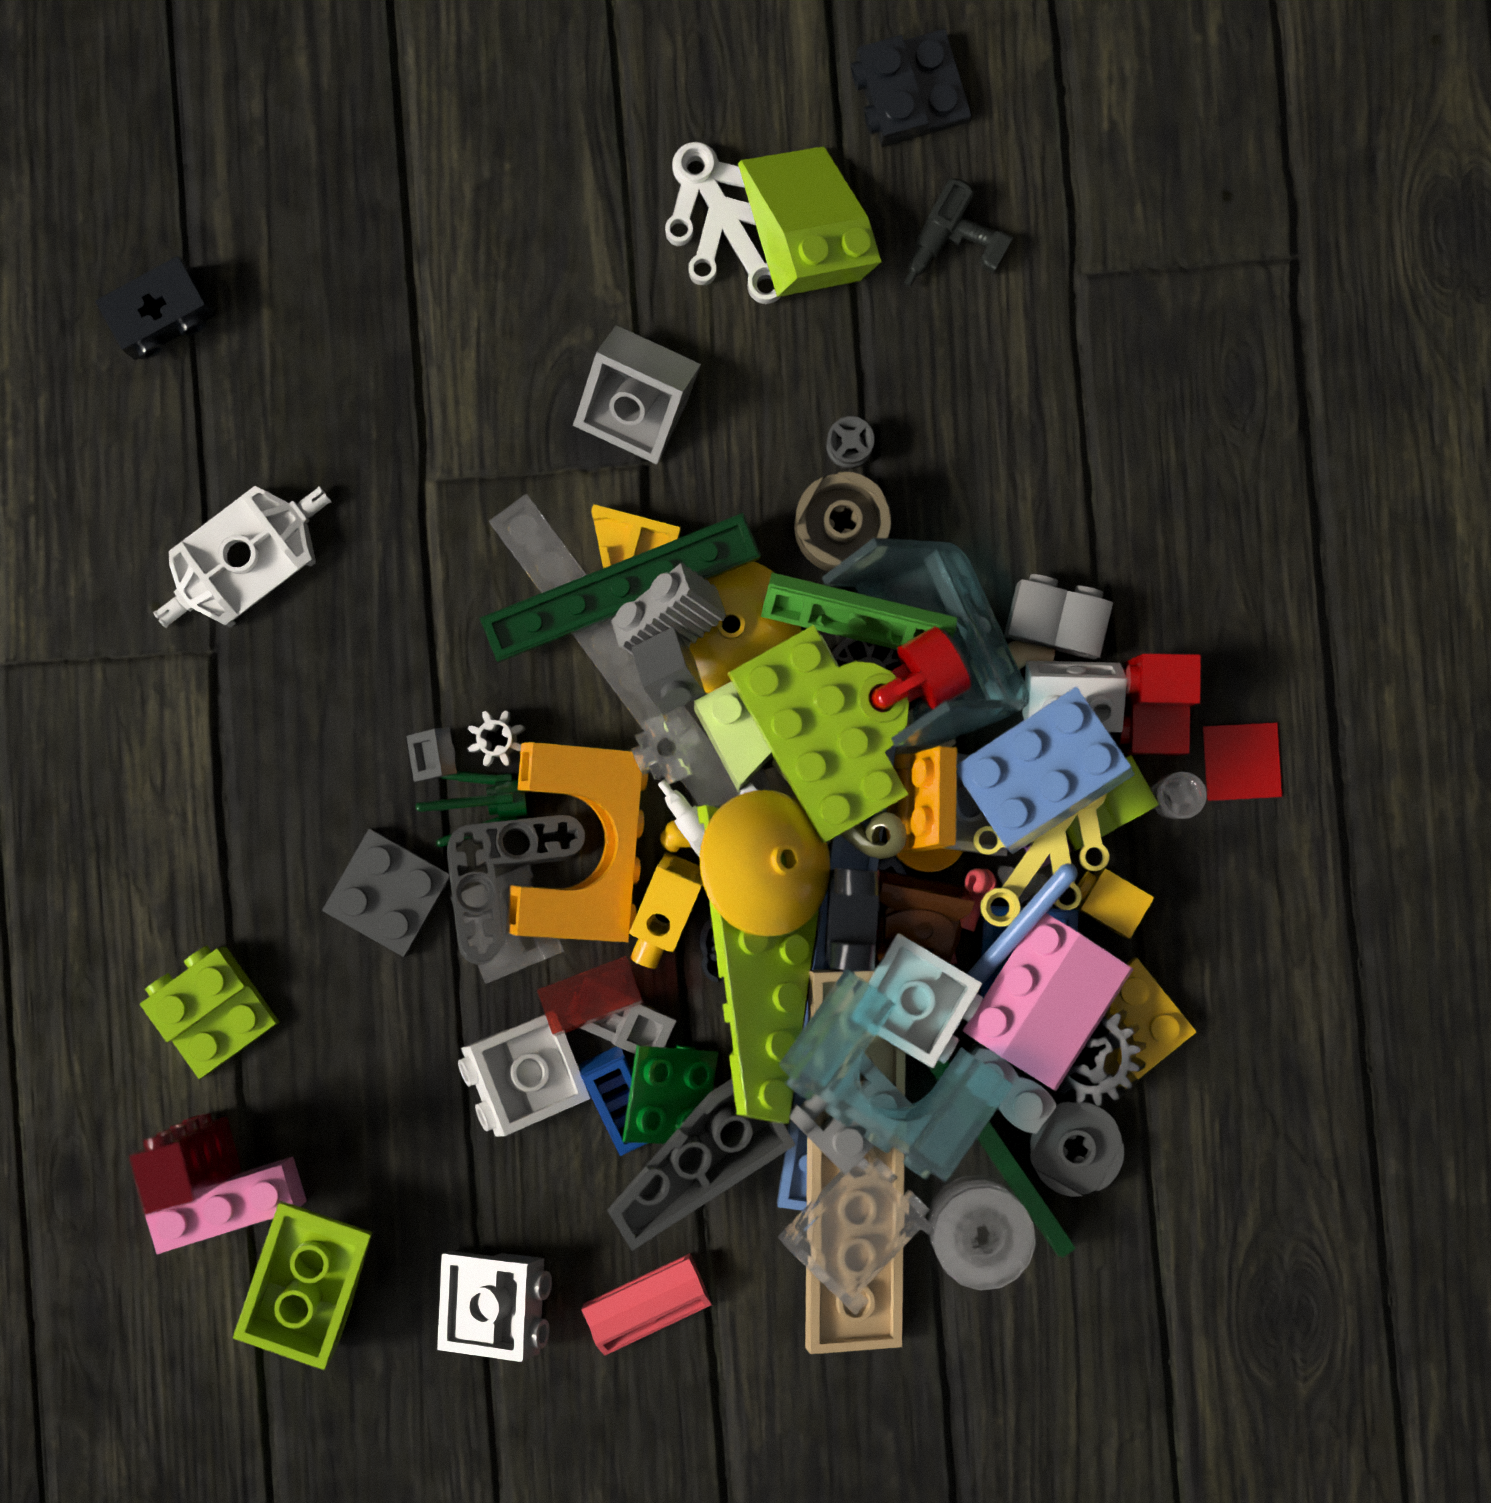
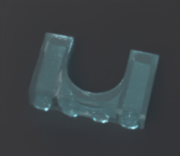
[779,970,1013,1182]

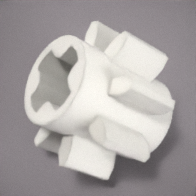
[468,711,525,767]

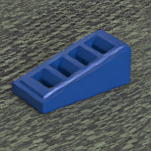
[578,1046,647,1156]

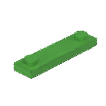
[761,572,957,650]

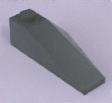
[607,1079,795,1251]

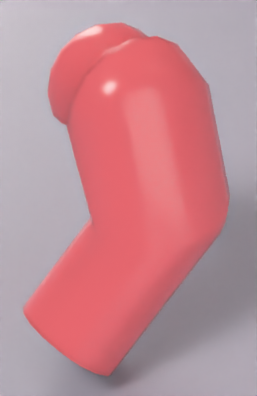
[960,868,997,932]

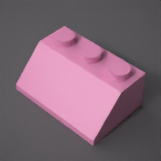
[963,913,1133,1091]

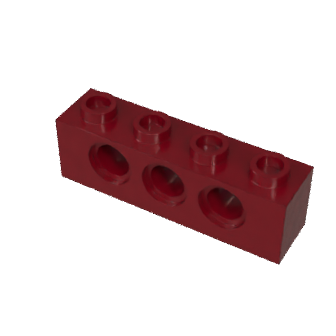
[129,1112,242,1216]

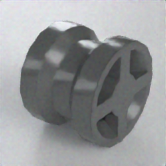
[826,416,874,469]

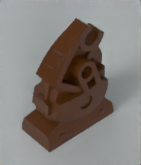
[875,869,975,965]

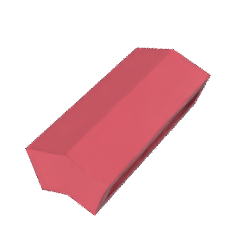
[581,1253,712,1356]

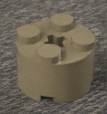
[795,472,891,573]

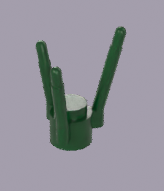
[416,771,528,847]

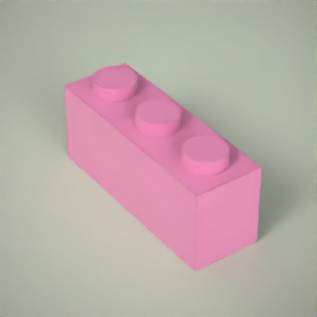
[145,1157,307,1254]

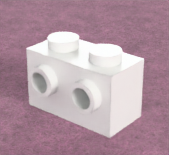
[1022,661,1127,733]

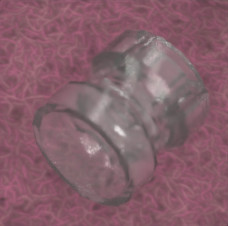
[1151,771,1207,819]

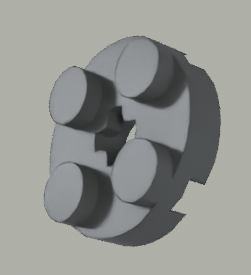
[1028,1099,1124,1197]

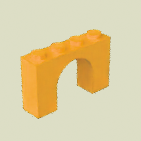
[506,742,648,942]

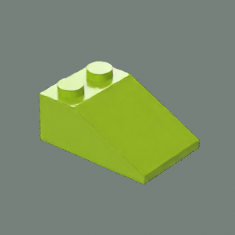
[738,146,881,297]
[233,1201,372,1370]

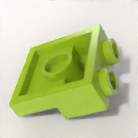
[140,945,280,1079]

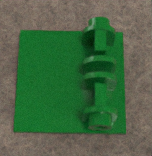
[622,1045,718,1144]

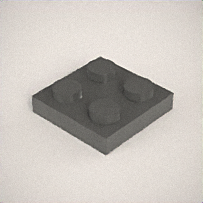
[322,829,450,957]

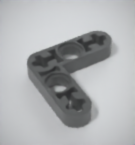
[447,815,585,964]

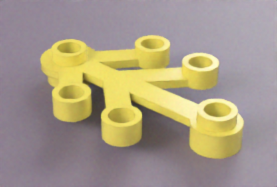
[973,793,1109,926]

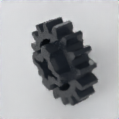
[1060,1006,1147,1105]

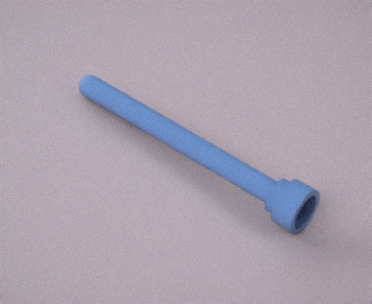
[955,863,1077,1030]

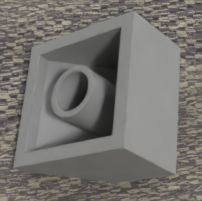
[573,325,701,464]

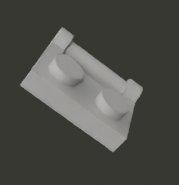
[790,1045,913,1175]

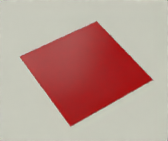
[1203,723,1282,801]

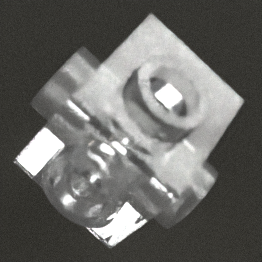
[631,713,704,785]

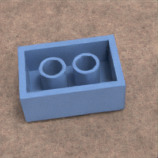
[957,686,1134,854]

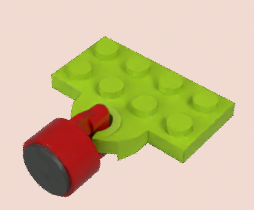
[727,625,973,843]

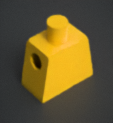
[629,852,703,969]

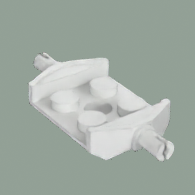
[153,486,332,628]

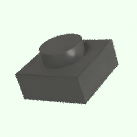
[407,727,457,782]

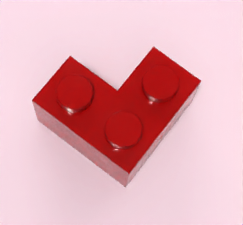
[1117,654,1201,755]

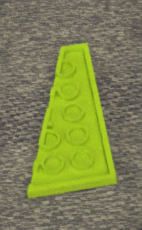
[697,805,819,1123]

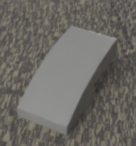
[567,977,676,1054]

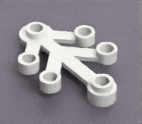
[665,142,781,304]

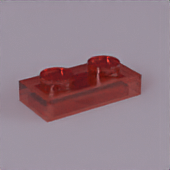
[537,956,644,1037]

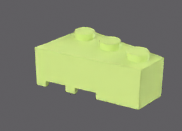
[694,635,839,793]

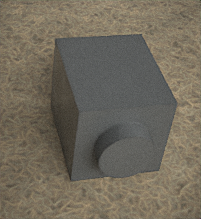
[631,627,706,715]

